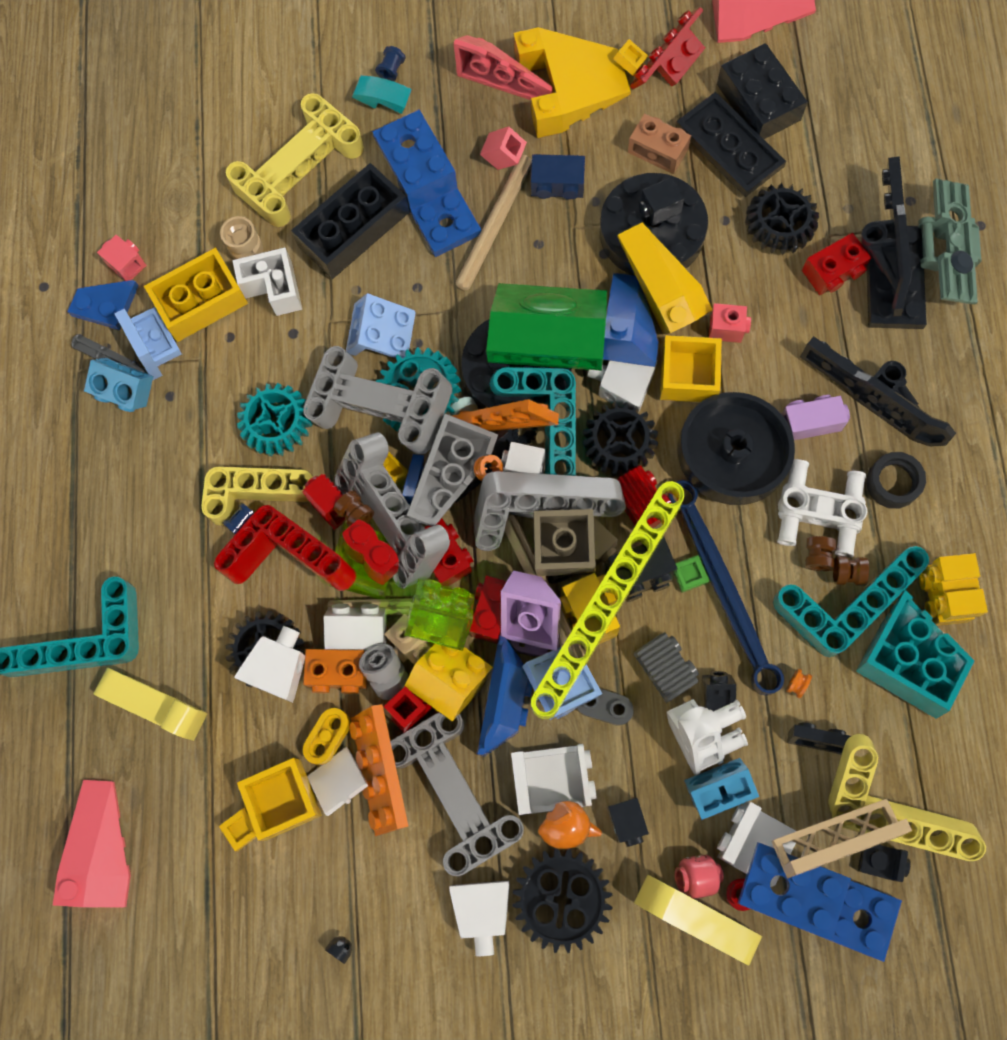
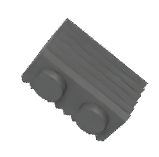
[634,632,699,704]

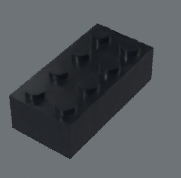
[291,163,410,280]

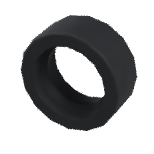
[866,452,926,509]

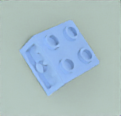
[346,293,415,358]

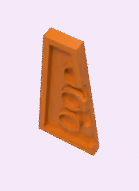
[452,399,559,431]

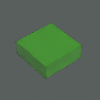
[675,555,710,593]

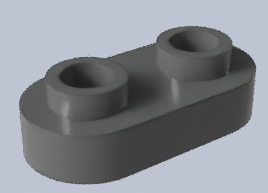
[577,689,634,726]

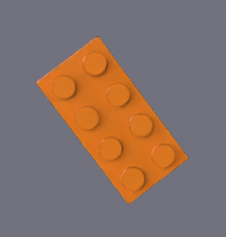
[350,704,409,836]

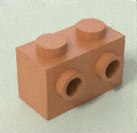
[628,113,691,174]

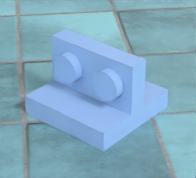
[114,307,182,380]
[522,647,602,720]

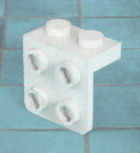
[717,802,796,887]

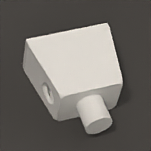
[587,360,658,414]
[234,626,305,703]
[449,880,510,956]

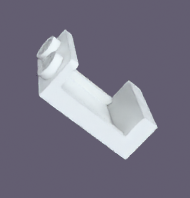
[511,744,596,815]

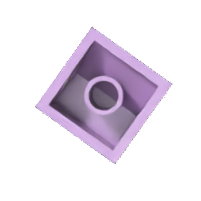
[501,571,561,651]

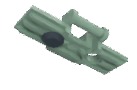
[918,179,982,304]

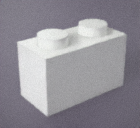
[324,604,387,650]

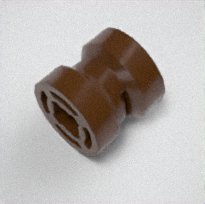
[333,490,375,527]
[805,536,836,572]
[833,556,869,586]

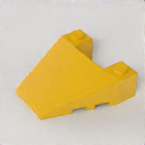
[513,27,631,138]

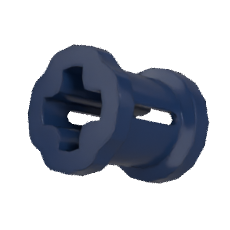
[375,46,406,81]
[222,502,254,534]

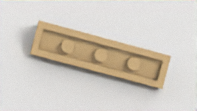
[771,799,912,879]

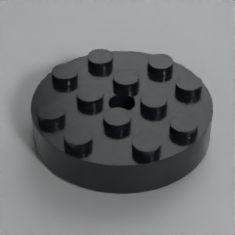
[599,173,708,276]
[461,319,572,409]
[677,392,795,505]

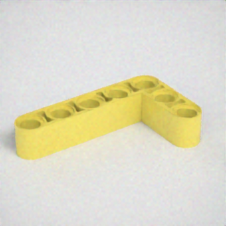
[828,734,986,861]

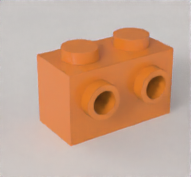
[303,649,367,694]

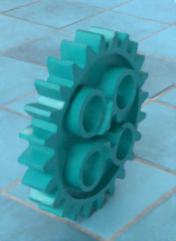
[376,347,461,436]

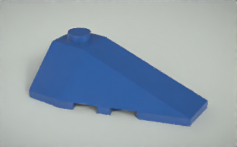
[603,273,659,367]

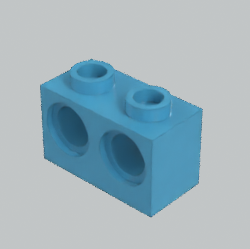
[84,358,154,412]
[684,758,759,820]

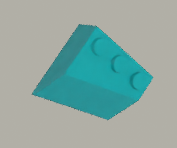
[856,590,974,719]

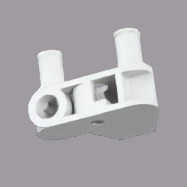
[667,699,748,775]

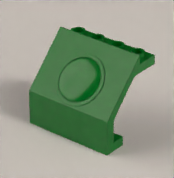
[486,283,607,371]

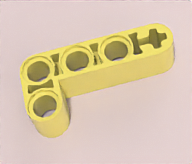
[202,467,313,526]
[93,667,208,741]
[634,875,762,966]

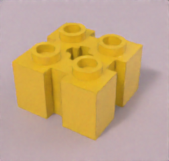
[919,553,988,626]

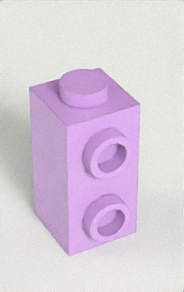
[782,395,850,440]

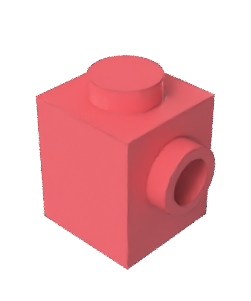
[480,126,527,170]
[97,235,147,281]
[708,303,751,343]

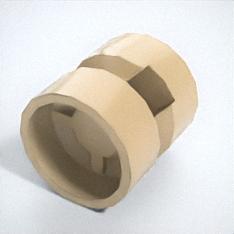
[220,216,263,260]

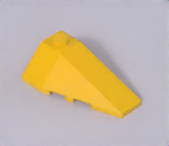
[617,223,712,335]

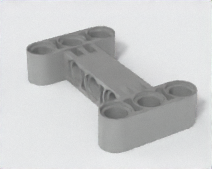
[303,346,452,455]
[334,432,450,589]
[390,712,524,876]

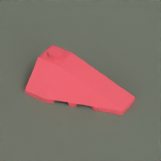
[712,0,816,43]
[453,35,553,100]
[53,780,131,907]

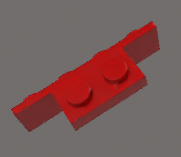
[630,7,705,90]

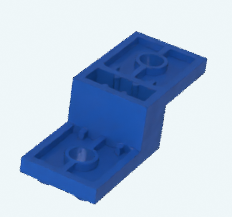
[372,109,482,257]
[737,842,902,962]

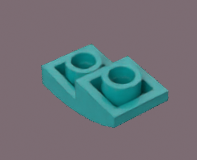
[352,75,412,114]

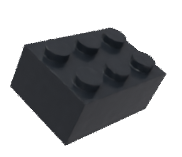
[717,43,808,139]

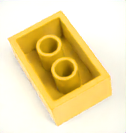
[144,247,248,342]

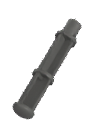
[71,334,148,374]

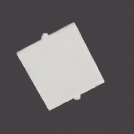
[307,747,368,816]

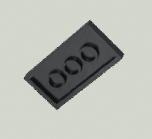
[676,92,786,197]
[866,226,927,329]

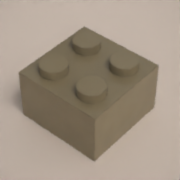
[534,509,596,576]

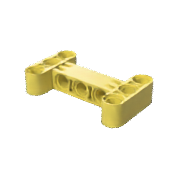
[226,93,364,227]

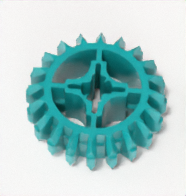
[237,382,312,457]

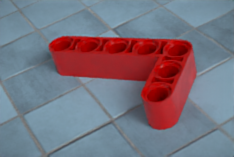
[214,505,356,591]

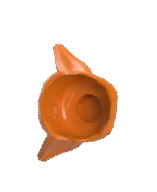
[538,801,602,849]

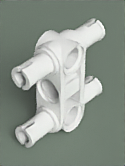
[777,459,867,558]

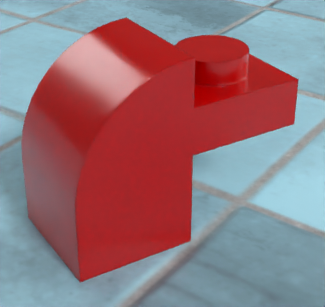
[383,686,433,733]

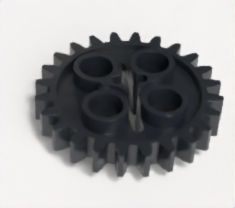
[512,848,613,953]

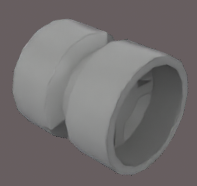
[359,644,409,700]

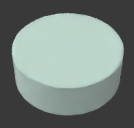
[449,397,478,416]

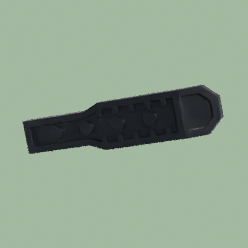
[861,156,912,317]
[800,336,956,447]

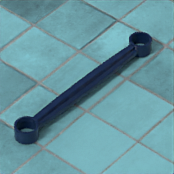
[667,480,784,696]

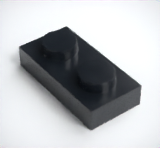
[787,722,851,755]

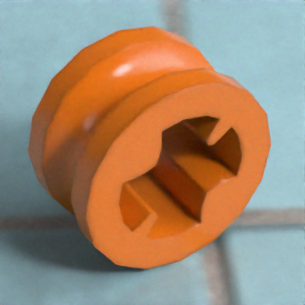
[474,455,503,481]
[786,668,812,699]

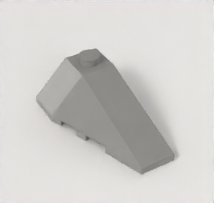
[406,414,498,527]

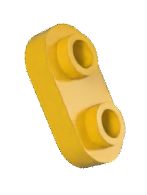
[303,708,351,765]

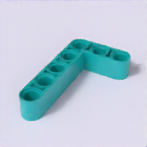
[489,367,576,476]
[773,546,929,657]
[0,576,139,677]

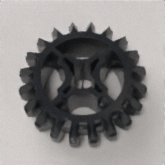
[745,183,819,255]
[582,401,658,476]
[225,611,305,690]

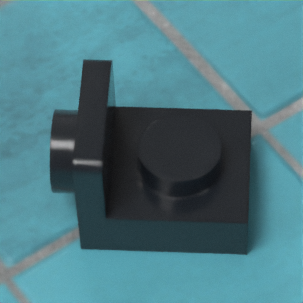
[702,671,737,711]
[857,844,911,882]

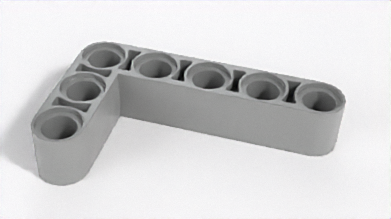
[473,471,626,551]

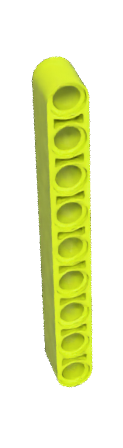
[531,481,684,719]

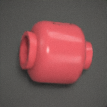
[675,854,724,899]

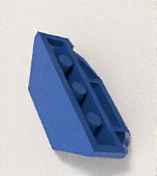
[477,636,533,757]

